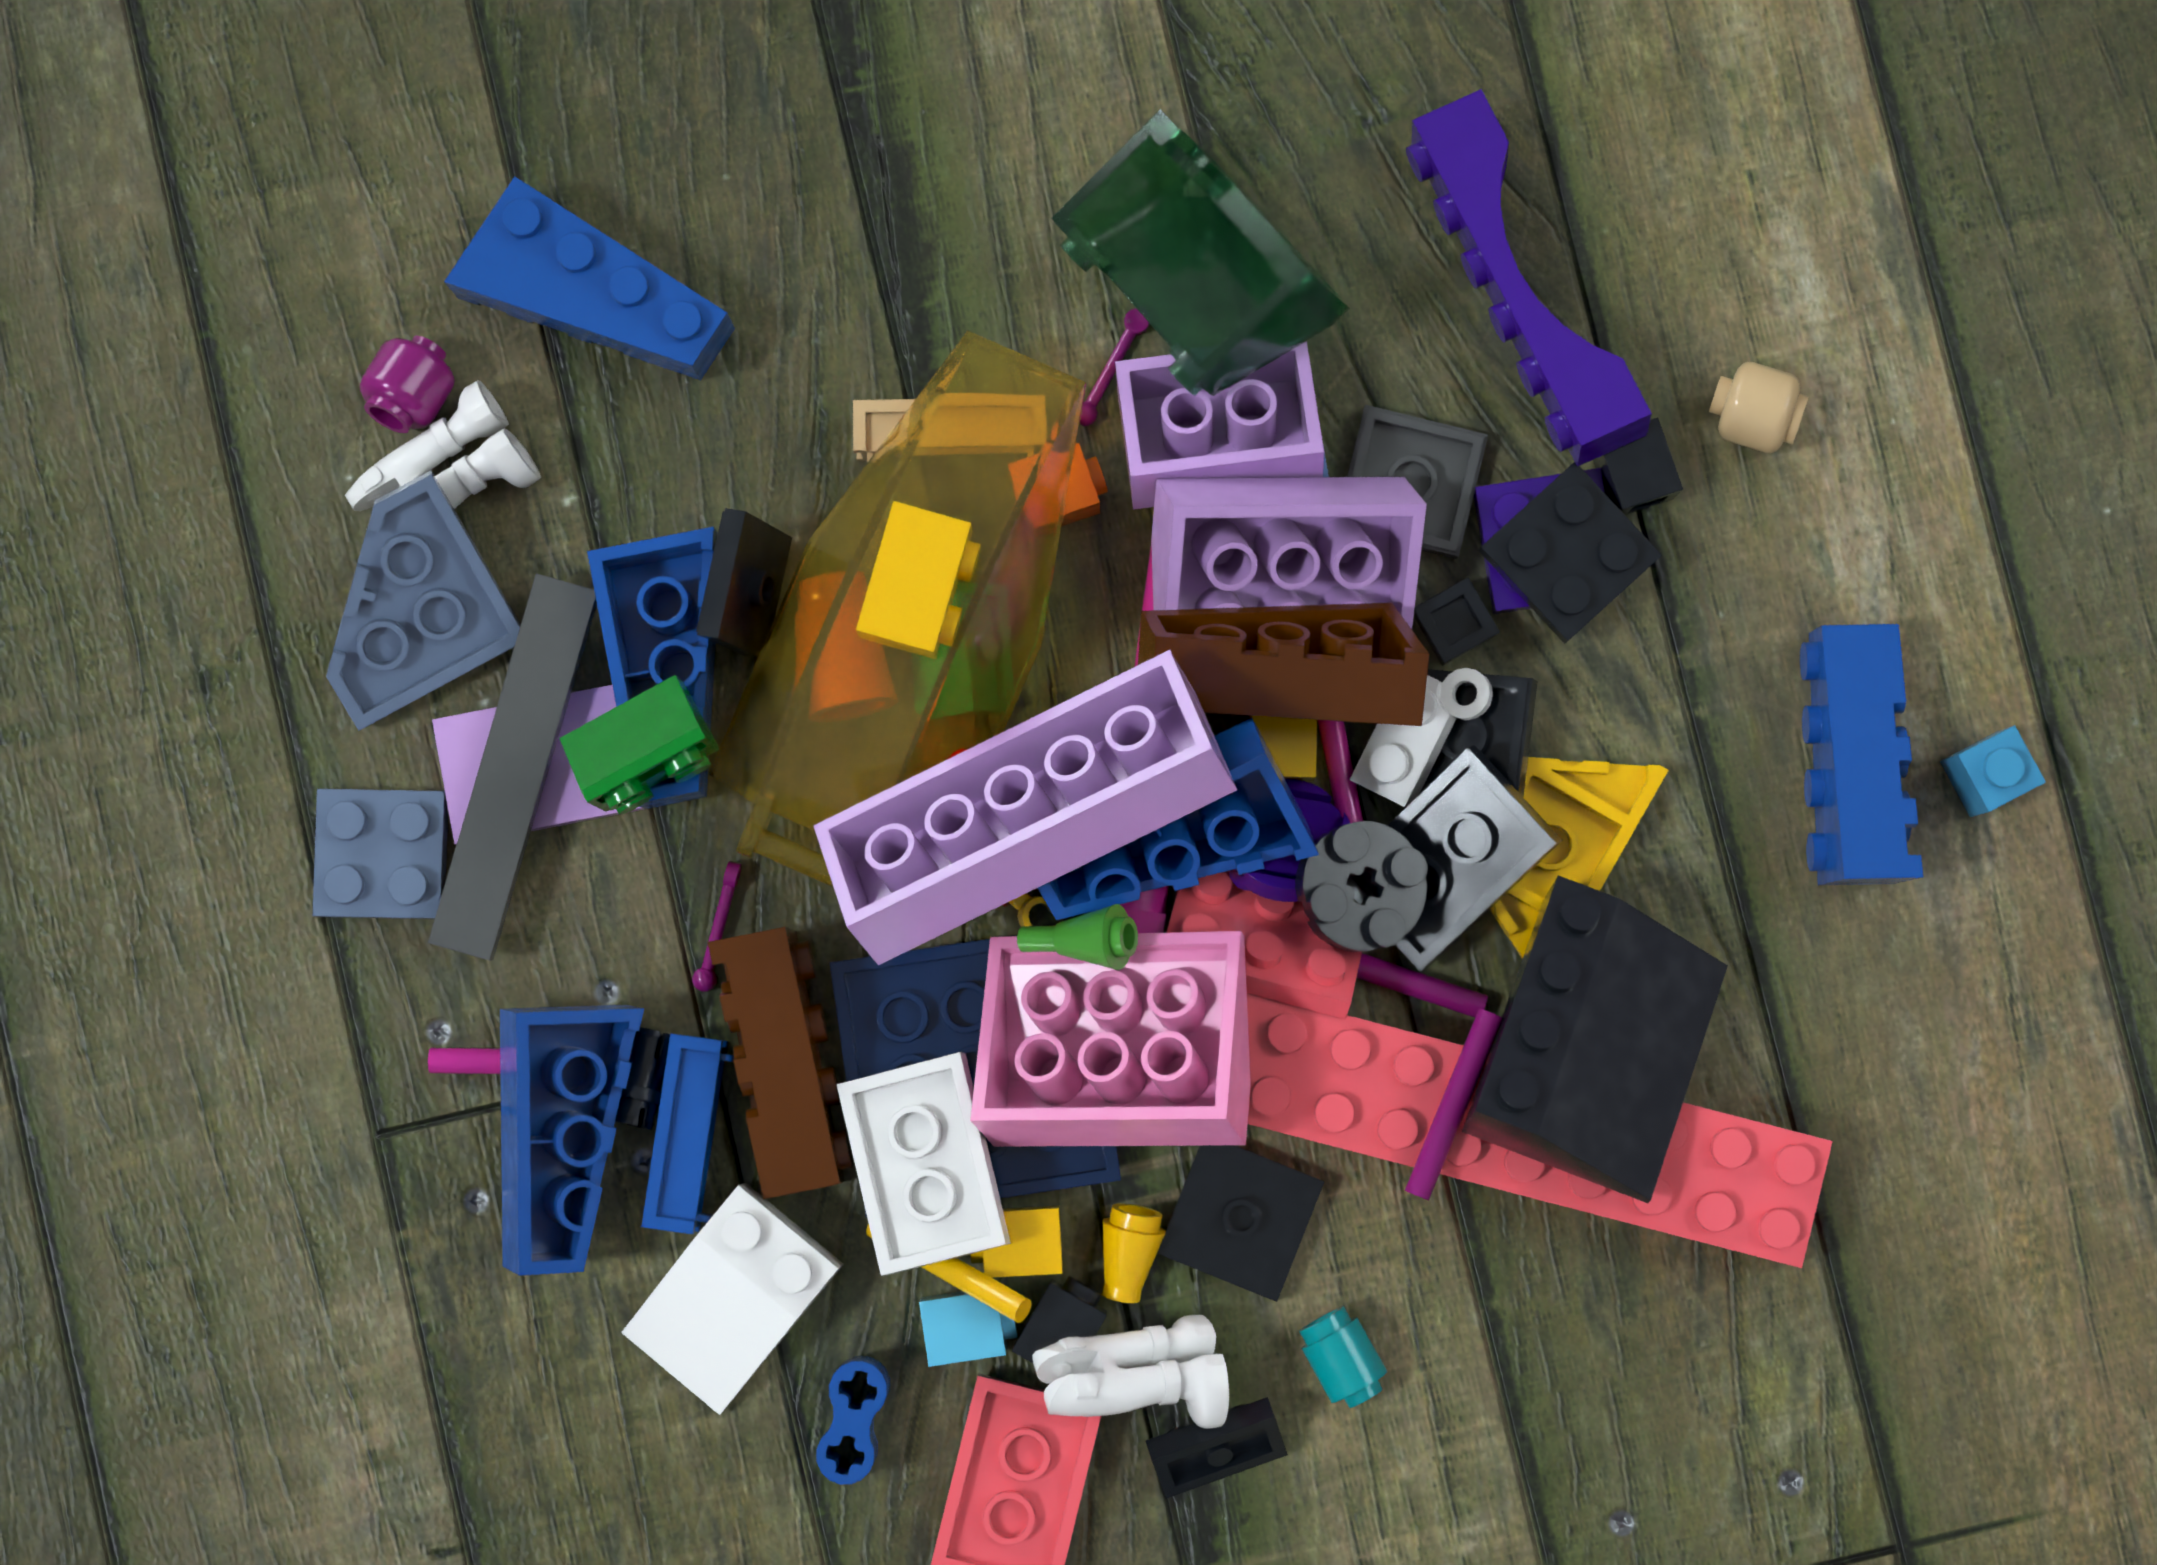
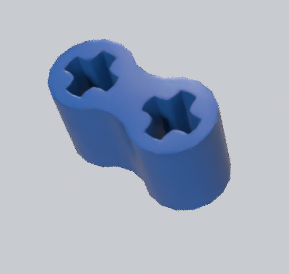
[816,1356,890,1485]

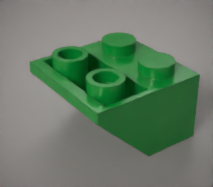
[559,675,720,815]

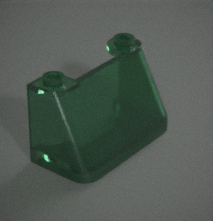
[1051,109,1350,396]

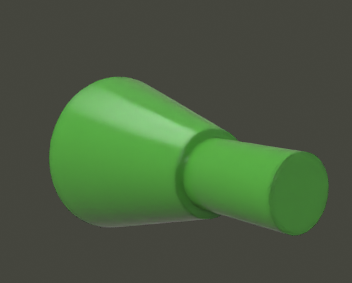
[1017,904,1138,970]

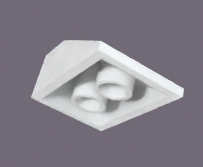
[621,1183,844,1415]

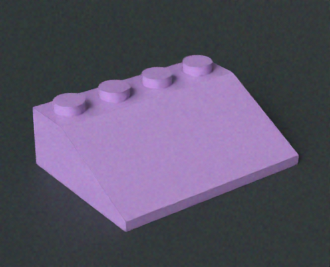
[1151,477,1427,629]

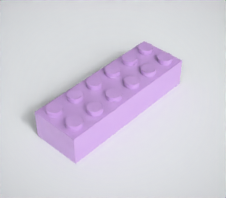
[814,650,1237,965]

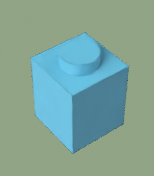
[919,1291,1018,1367]

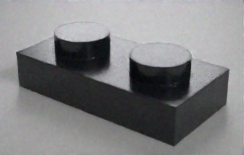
[1145,1397,1288,1499]

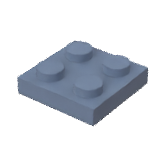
[312,789,448,919]

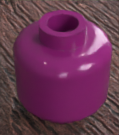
[359,336,455,433]

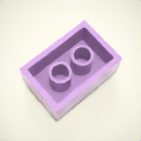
[1115,337,1324,510]

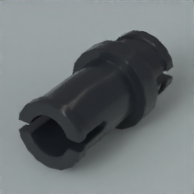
[615,1027,670,1130]

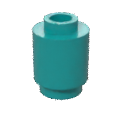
[1299,1306,1388,1408]

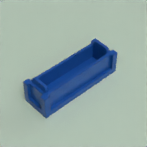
[641,1033,734,1234]

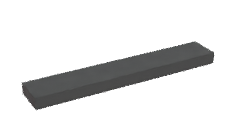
[428,573,597,961]

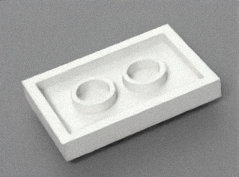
[837,1052,1011,1276]

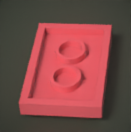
[1166,871,1362,1020]
[931,1373,1101,1565]

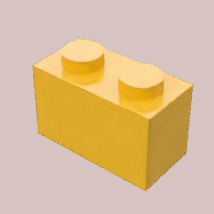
[856,501,981,659]

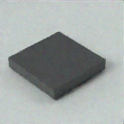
[1347,405,1488,559]

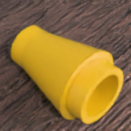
[1102,1203,1166,1303]

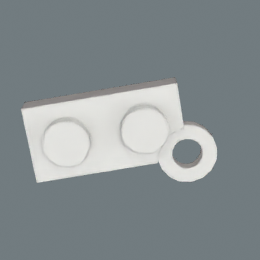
[1350,668,1493,807]

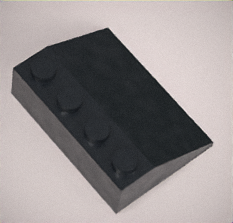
[1462,875,1728,1203]

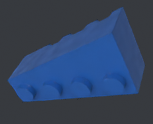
[444,176,735,380]
[587,526,718,809]
[1800,624,1923,886]
[1038,718,1319,920]
[500,1005,644,1276]

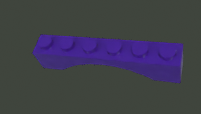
[1406,89,1652,467]

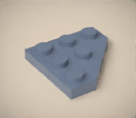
[326,470,521,731]

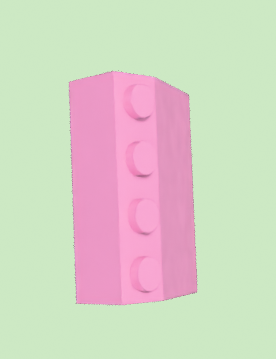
[970,931,1251,1147]

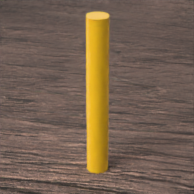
[866,1224,1031,1323]

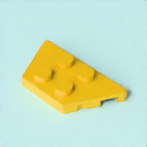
[1490,757,1669,959]

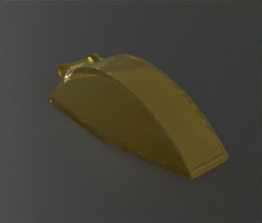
[709,331,1086,888]

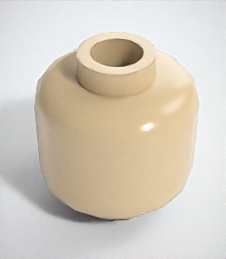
[1709,362,1809,454]

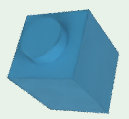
[1940,725,2046,817]

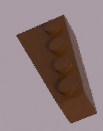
[1138,602,1429,726]
[708,927,853,1199]

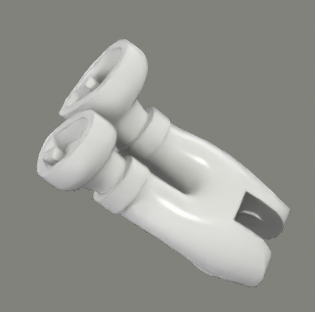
[345,380,541,530]
[1032,1315,1229,1429]

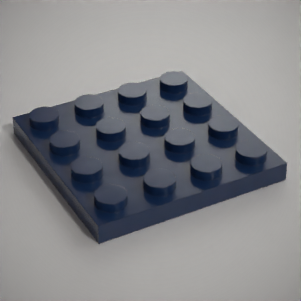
[829,935,1121,1218]

